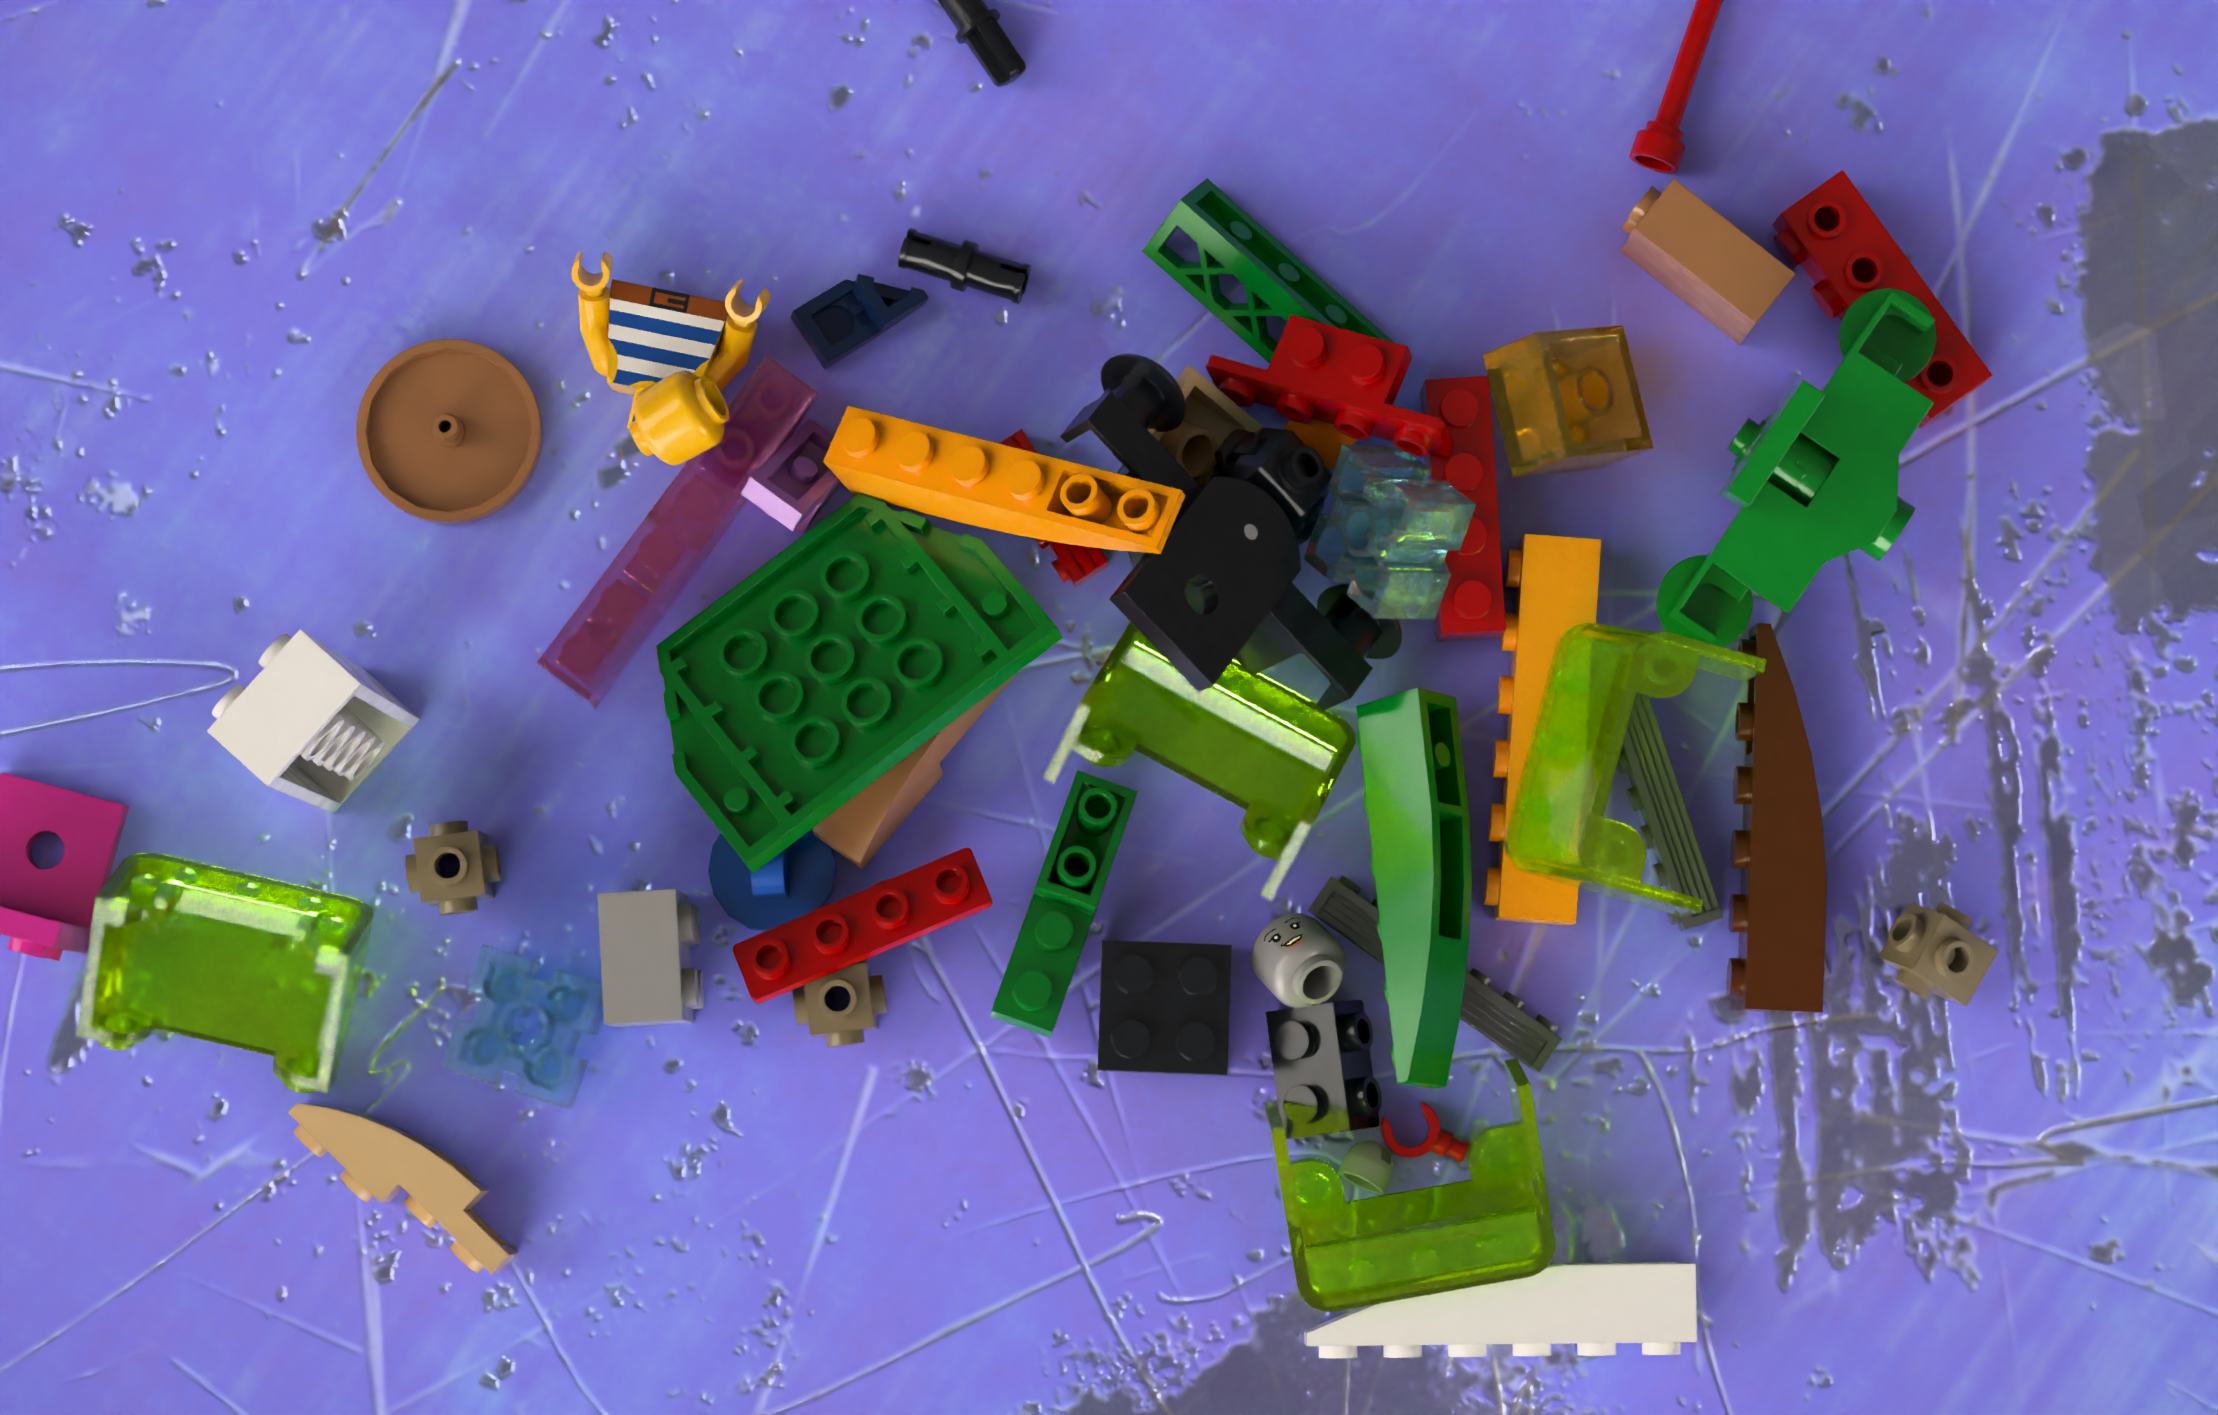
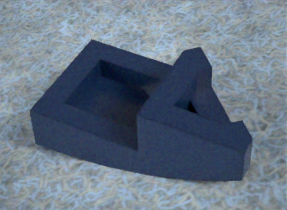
[790,274,929,370]

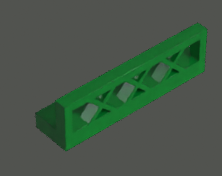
[1142,178,1395,363]

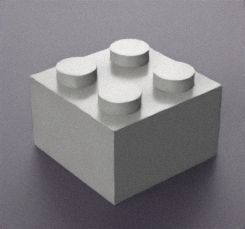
[597,889,704,1027]

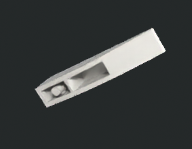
[1304,1262,1697,1358]

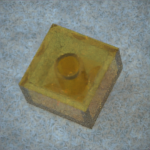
[1483,325,1654,478]

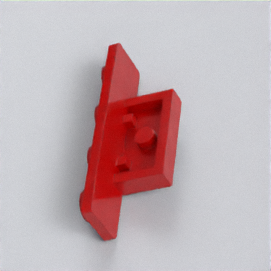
[1206,315,1454,457]
[733,848,993,1004]

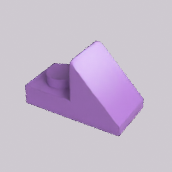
[741,418,842,533]

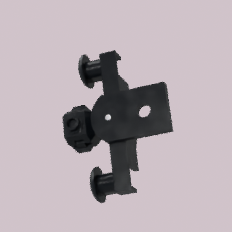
[1060,354,1402,711]

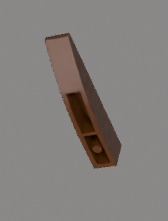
[1727,623,1827,1014]

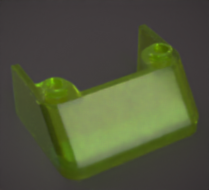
[1043,622,1356,901]
[1504,623,1767,917]
[1263,1058,1555,1312]

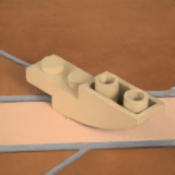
[288,1103,517,1274]

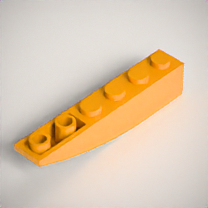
[823,406,1186,554]

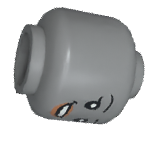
[1251,913,1347,1009]

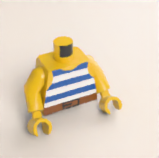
[571,251,770,430]

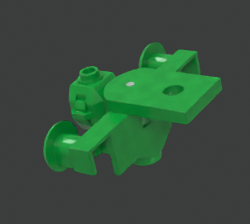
[1656,288,1936,651]

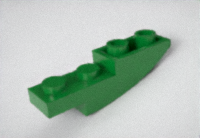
[990,770,1138,1038]

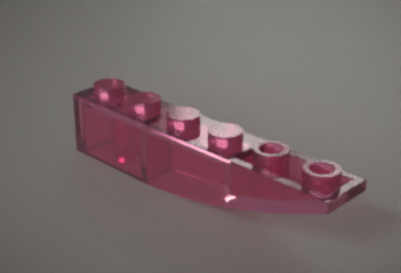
[537,356,819,709]

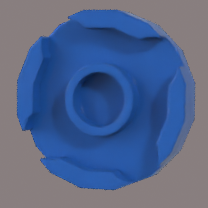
[708,829,837,932]

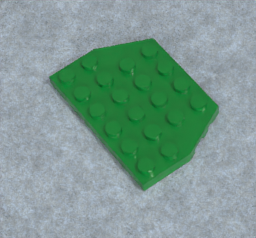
[656,493,1062,873]

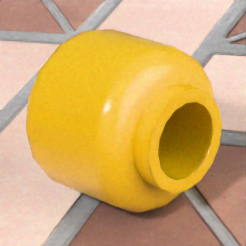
[630,371,730,466]

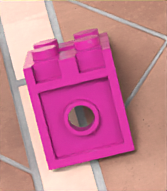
[0,772,129,961]

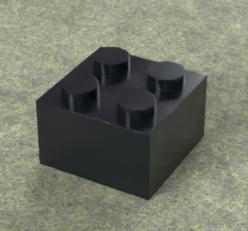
[1097,940,1232,1076]

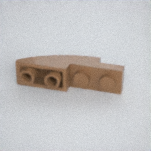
[812,672,1018,869]

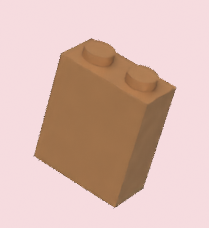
[1620,178,1796,344]

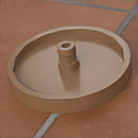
[356,339,543,525]

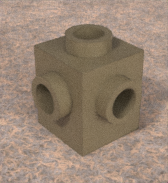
[405,821,502,915]
[1878,902,1998,1006]
[792,962,887,1047]

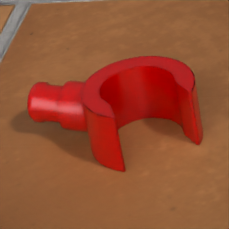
[1380,1102,1470,1162]

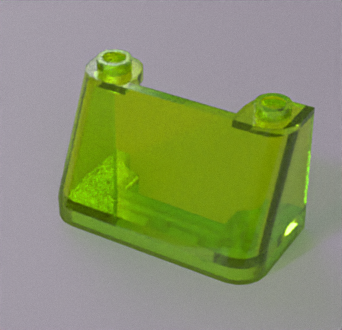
[76,853,374,1094]

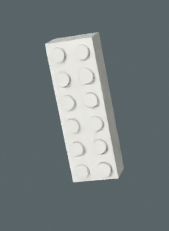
[207,629,420,814]

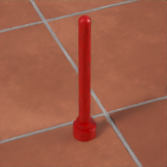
[1629,0,1723,174]

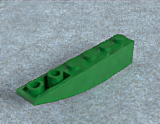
[1356,688,1472,1089]

